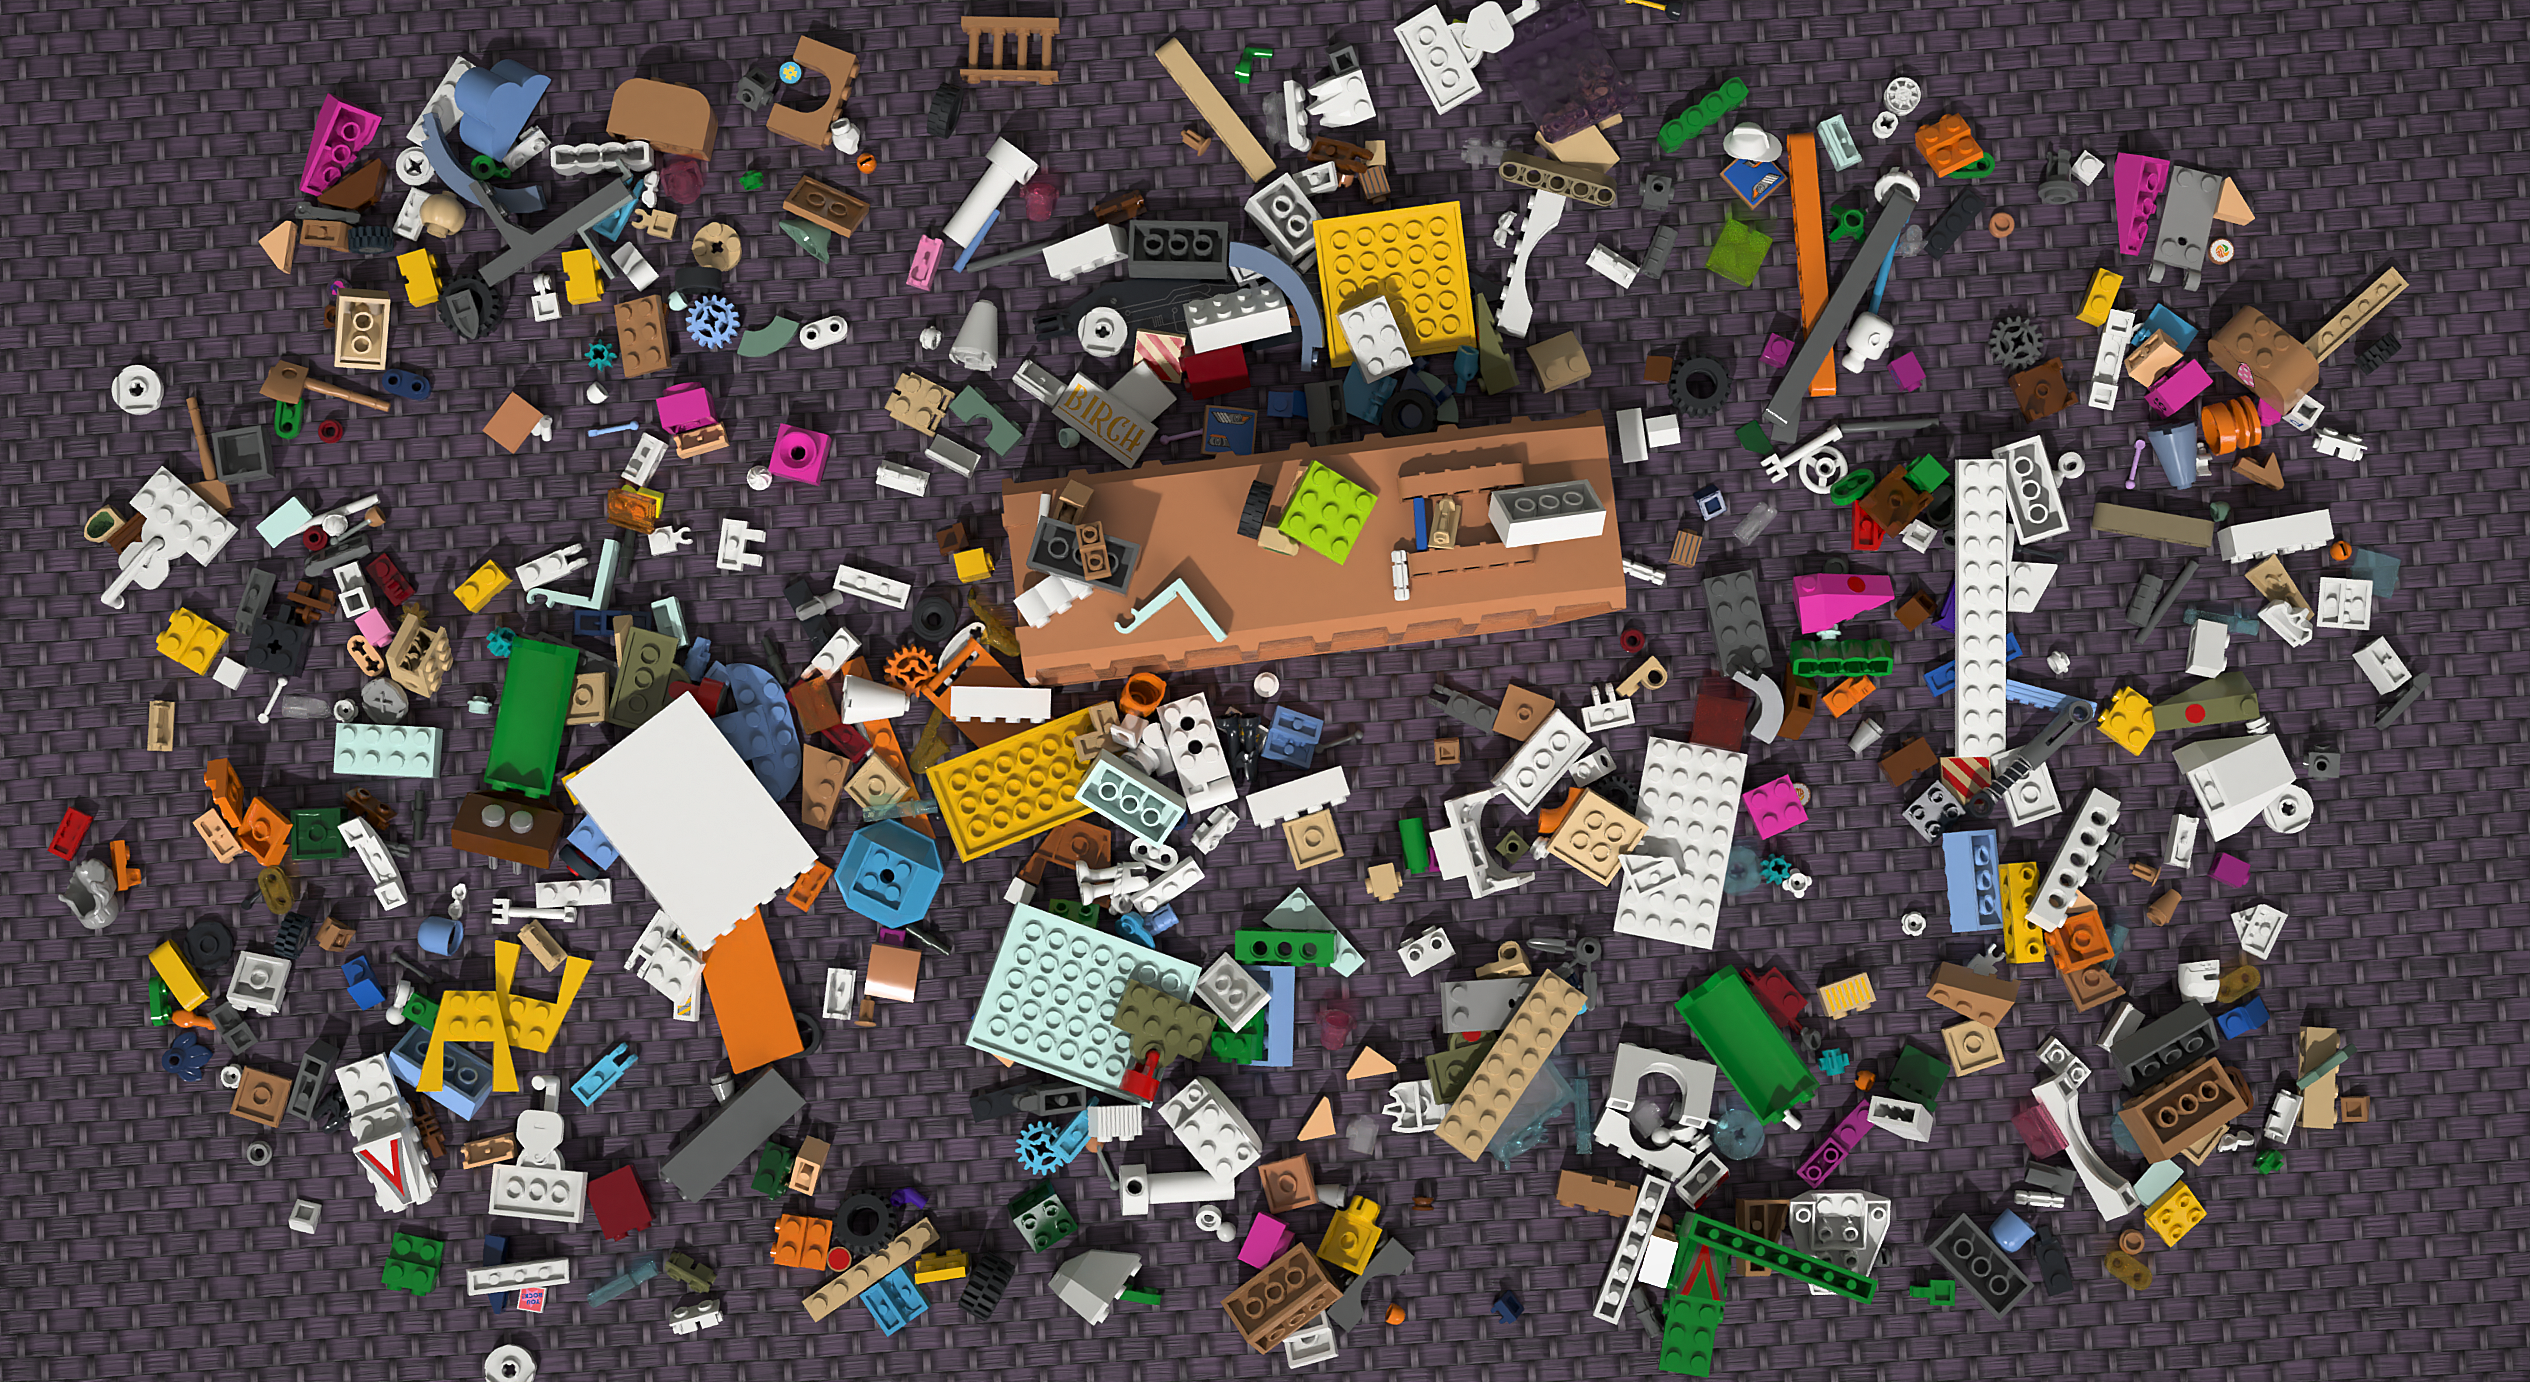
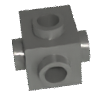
[736,67,776,112]
[1638,172,1675,212]
[2303,744,2340,781]

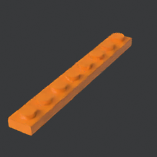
[841,656,936,839]

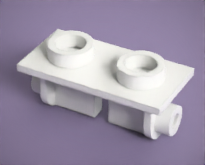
[502,125,551,172]
[1586,243,1640,289]
[2312,427,2368,461]
[876,460,930,497]
[1190,804,1239,855]
[2263,1089,2303,1144]
[669,1299,724,1335]

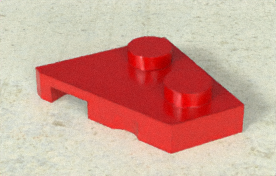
[1851,500,1886,551]

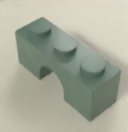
[949,385,1024,459]

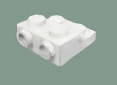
[226,951,292,1015]

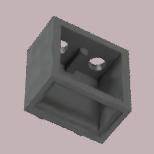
[212,425,276,485]

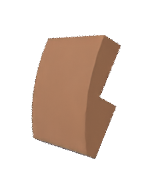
[864,942,922,1003]

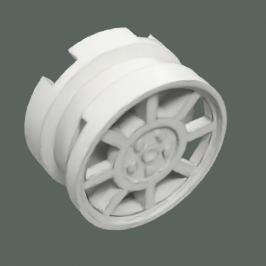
[1883,78,1921,116]
[1120,742,1160,776]

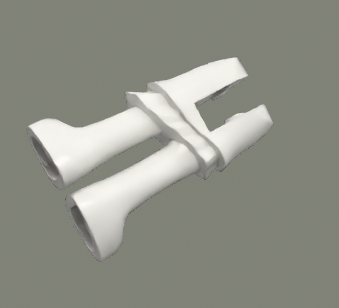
[1076,860,1149,906]

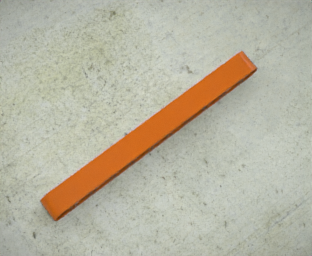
[1787,132,1836,397]

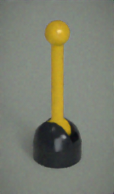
[1625,0,1684,22]

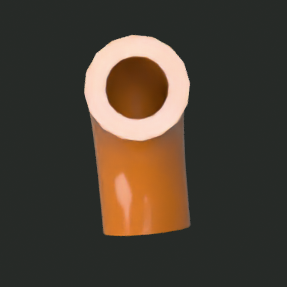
[1538,787,1594,833]

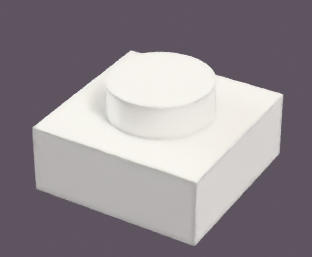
[2071,150,2105,186]

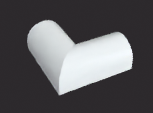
[1142,722,1176,777]

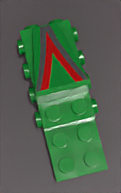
[1658,1218,1731,1378]

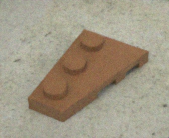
[2046,945,2126,1013]

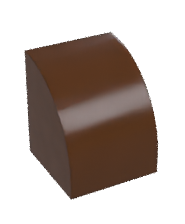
[1894,588,1938,632]

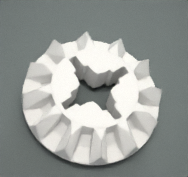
[396,147,435,186]

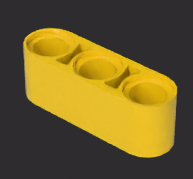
[148,939,211,1012]

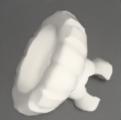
[1874,167,1920,206]

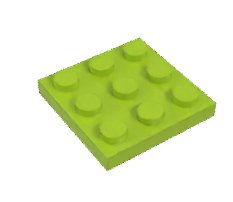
[1276,460,1378,565]

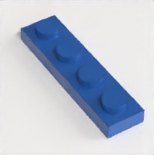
[1922,632,2023,697]

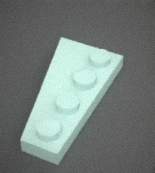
[1262,887,1365,977]

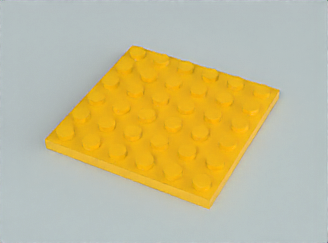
[1312,201,1477,368]

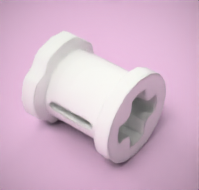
[1872,111,1898,139]

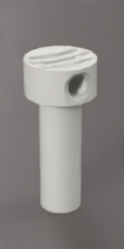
[942,136,1039,249]
[1119,1164,1235,1215]

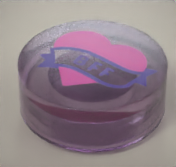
[326,278,352,303]

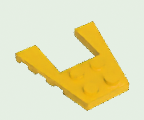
[495,940,594,1053]
[416,991,519,1092]

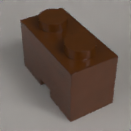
[1877,735,1939,788]

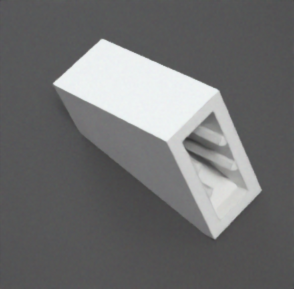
[1867,1096,1933,1142]

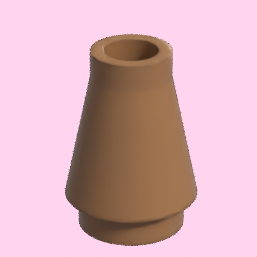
[2147,889,2182,926]

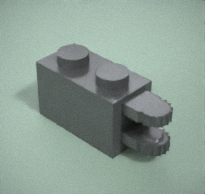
[1011,1081,1086,1116]

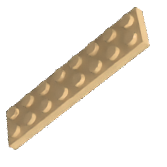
[1433,969,1588,1162]

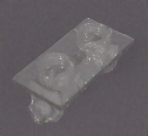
[1263,91,1289,145]
[1461,138,1512,165]
[1895,225,1928,257]

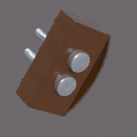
[451,789,564,875]

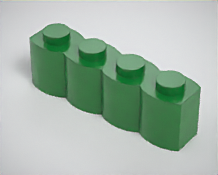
[1656,77,1749,153]
[1789,639,1894,678]

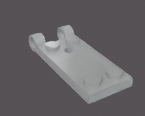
[2147,165,2222,292]
[1440,976,1541,1033]

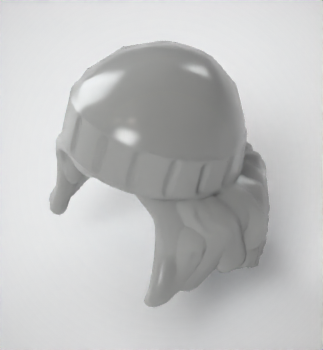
[58,858,119,929]

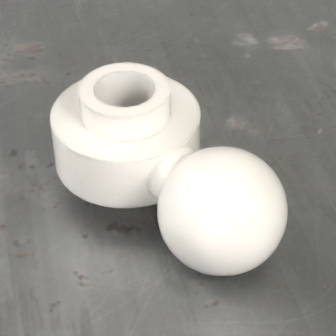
[2052,452,2085,488]
[386,979,414,1025]
[1651,1123,1698,1147]
[1196,1205,1236,1242]

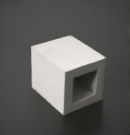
[2282,395,2324,431]

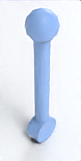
[588,421,639,437]

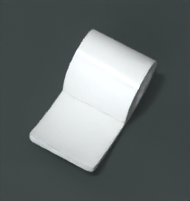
[611,242,659,292]

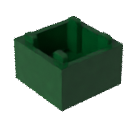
[290,808,350,861]

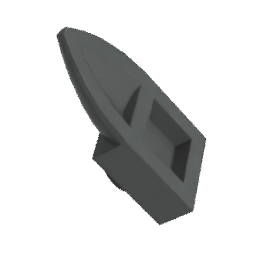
[446,289,479,339]

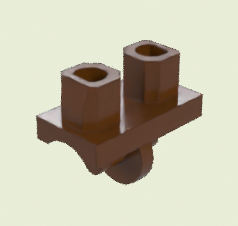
[287,581,337,624]

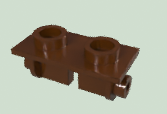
[1093,189,1147,226]
[344,786,398,831]

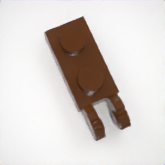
[1306,136,1374,174]

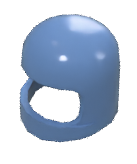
[417,916,464,956]
[1988,1208,2036,1253]

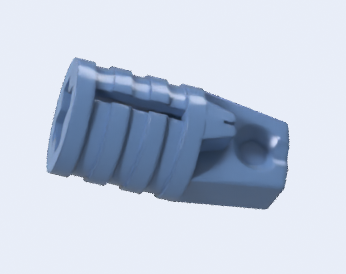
[683,637,711,683]
[1143,903,1179,936]

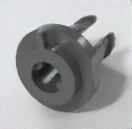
[2038,149,2078,204]

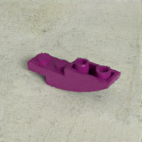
[1796,1097,1875,1189]

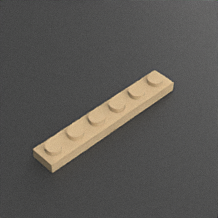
[2302,267,2409,364]
[802,1217,941,1322]

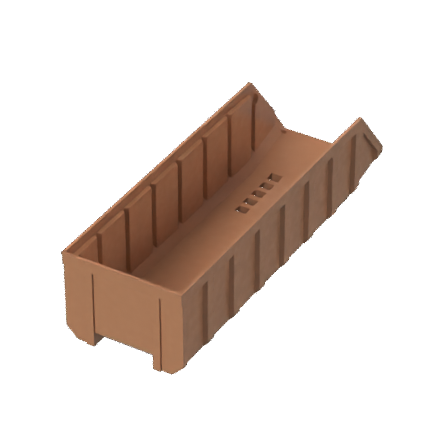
[1002,409,1626,688]

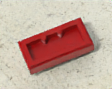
[47,806,94,861]

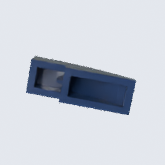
[572,610,651,637]
[483,1232,515,1315]

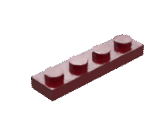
[784,679,873,764]

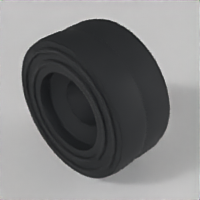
[912,597,957,642]

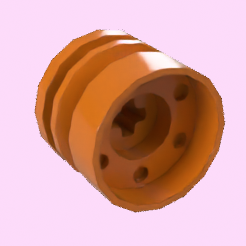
[2201,396,2262,456]

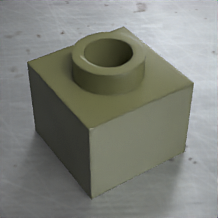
[1494,830,1530,865]

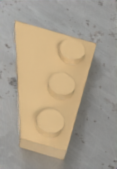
[2244,554,2315,621]

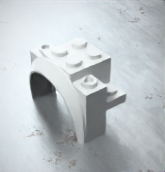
[1429,784,1535,899]
[1158,1075,1262,1188]

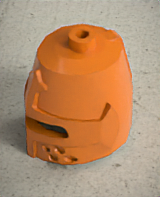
[1119,672,1166,718]

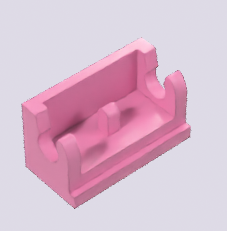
[906,235,945,291]

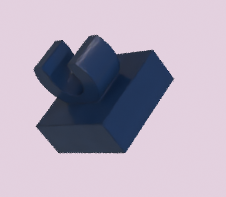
[1491,1290,1525,1324]

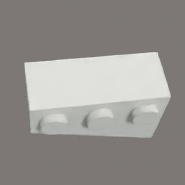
[1042,224,1129,281]

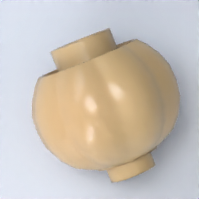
[419,191,466,238]

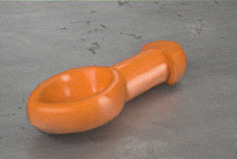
[171,1009,216,1030]

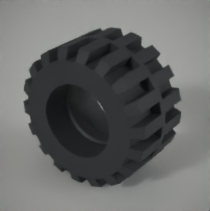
[437,274,505,340]
[1667,353,1732,419]
[832,1189,899,1256]
[958,1251,1015,1322]

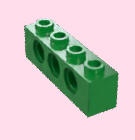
[1235,927,1337,967]

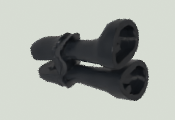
[1215,713,1261,783]
[312,1088,352,1134]

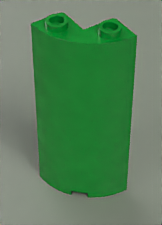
[484,636,579,798]
[1674,964,1821,1127]

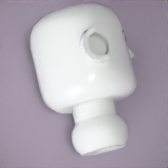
[1842,311,1894,373]

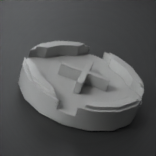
[361,677,409,725]

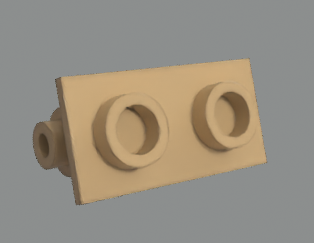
[1428,496,1461,549]
[147,701,175,751]
[517,919,568,972]

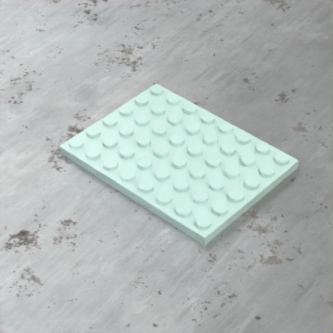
[965,901,1202,1108]

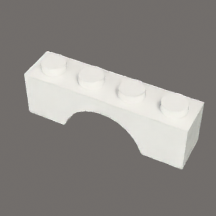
[1591,1106,1696,1182]

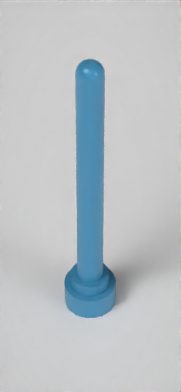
[1868,214,1911,315]

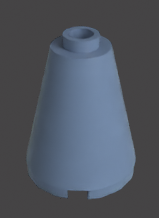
[2147,420,2197,490]

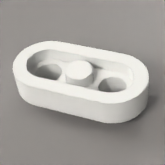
[800,316,849,350]
[1130,838,1178,871]

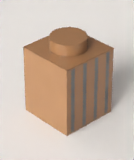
[1358,165,1391,206]
[1668,528,1702,568]

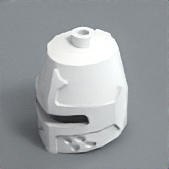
[2178,960,2220,1006]

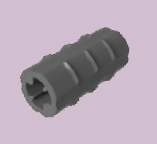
[1640,225,1678,279]
[2124,574,2164,628]

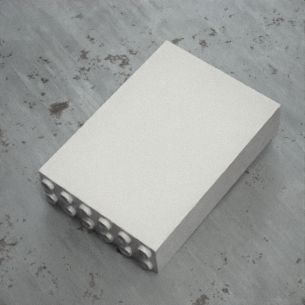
[565,691,818,952]

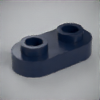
[382,369,432,401]

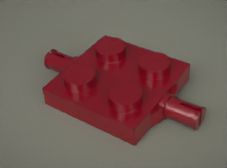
[1740,966,1808,1036]

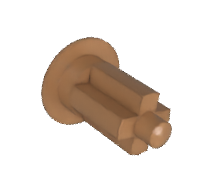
[1181,129,1211,157]
[2128,861,2161,887]
[854,995,876,1027]

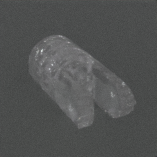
[1732,502,1777,546]
[282,695,332,719]

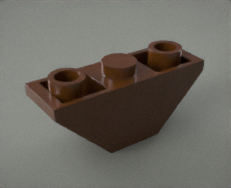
[317,158,388,213]
[1776,663,1818,740]

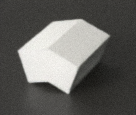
[1645,414,1680,448]

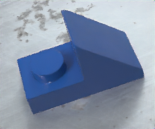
[1267,390,1309,420]
[341,955,387,1011]
[2214,996,2270,1040]

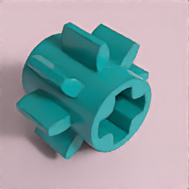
[585,339,617,372]
[486,626,518,658]
[1759,854,1791,885]
[1817,1048,1850,1076]

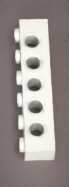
[2024,788,2121,933]
[1592,1173,1671,1325]

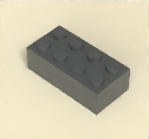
[1128,220,1229,279]
[1026,515,1142,598]
[1700,570,1773,678]
[2109,998,2220,1096]
[1923,1211,2035,1321]

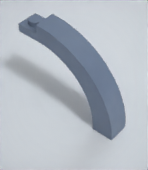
[421,112,548,213]
[1229,241,1325,372]

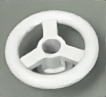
[1799,445,1848,494]

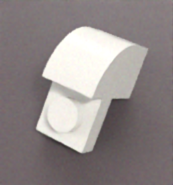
[333,561,374,618]

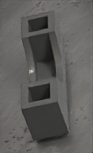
[1326,1236,1415,1333]

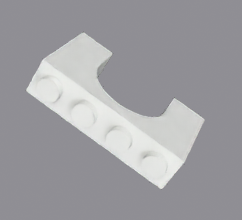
[1606,1043,1717,1129]

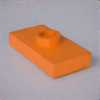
[786,859,833,913]

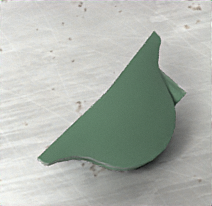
[779,216,831,264]

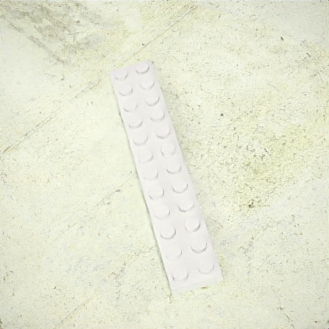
[1955,459,2006,757]

